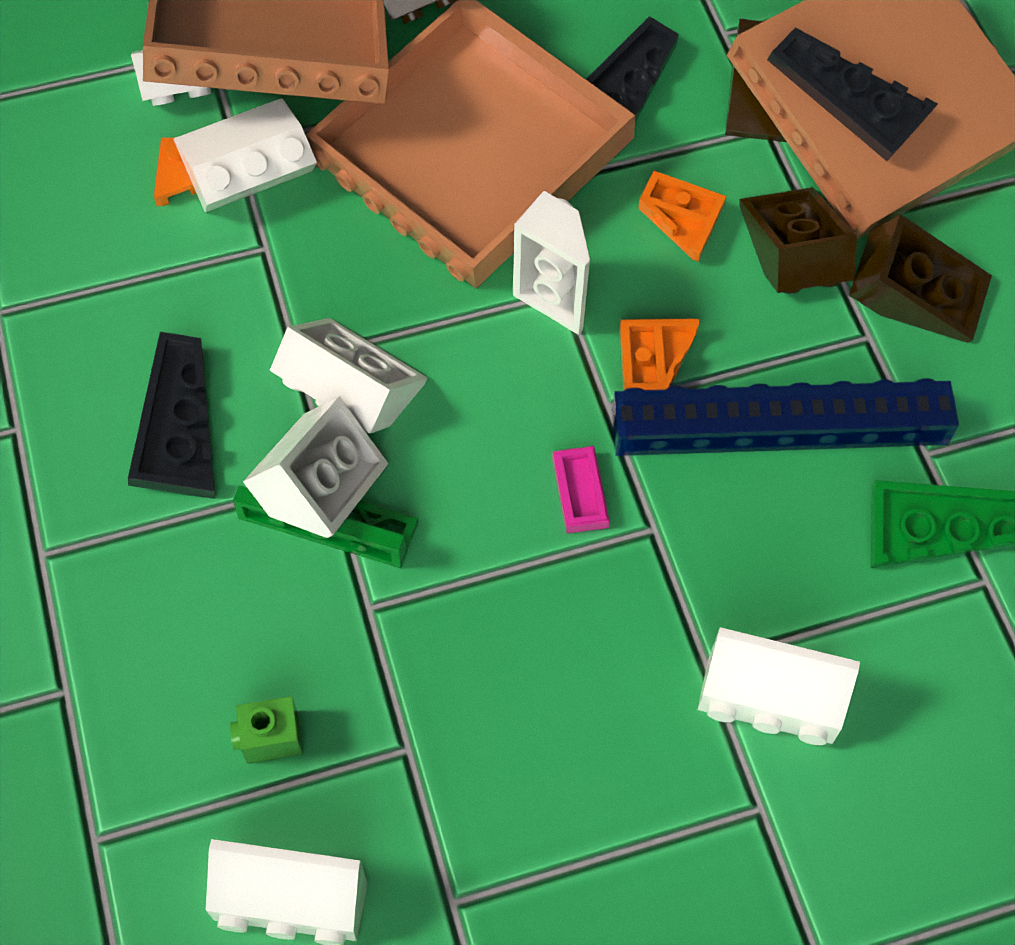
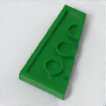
[871,480,1015,568]

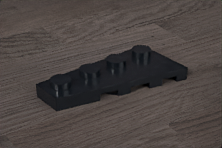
[586,16,679,122]
[767,27,938,161]
[128,332,215,499]

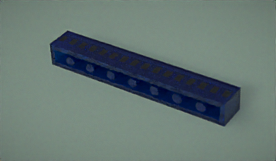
[612,378,959,456]

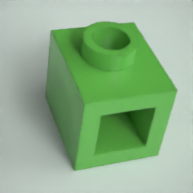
[230,696,303,764]

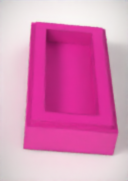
[552,446,610,534]

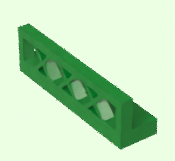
[233,485,418,569]

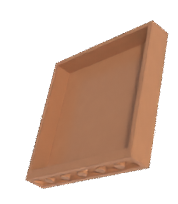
[143,0,389,104]
[306,0,635,288]
[727,0,1015,240]

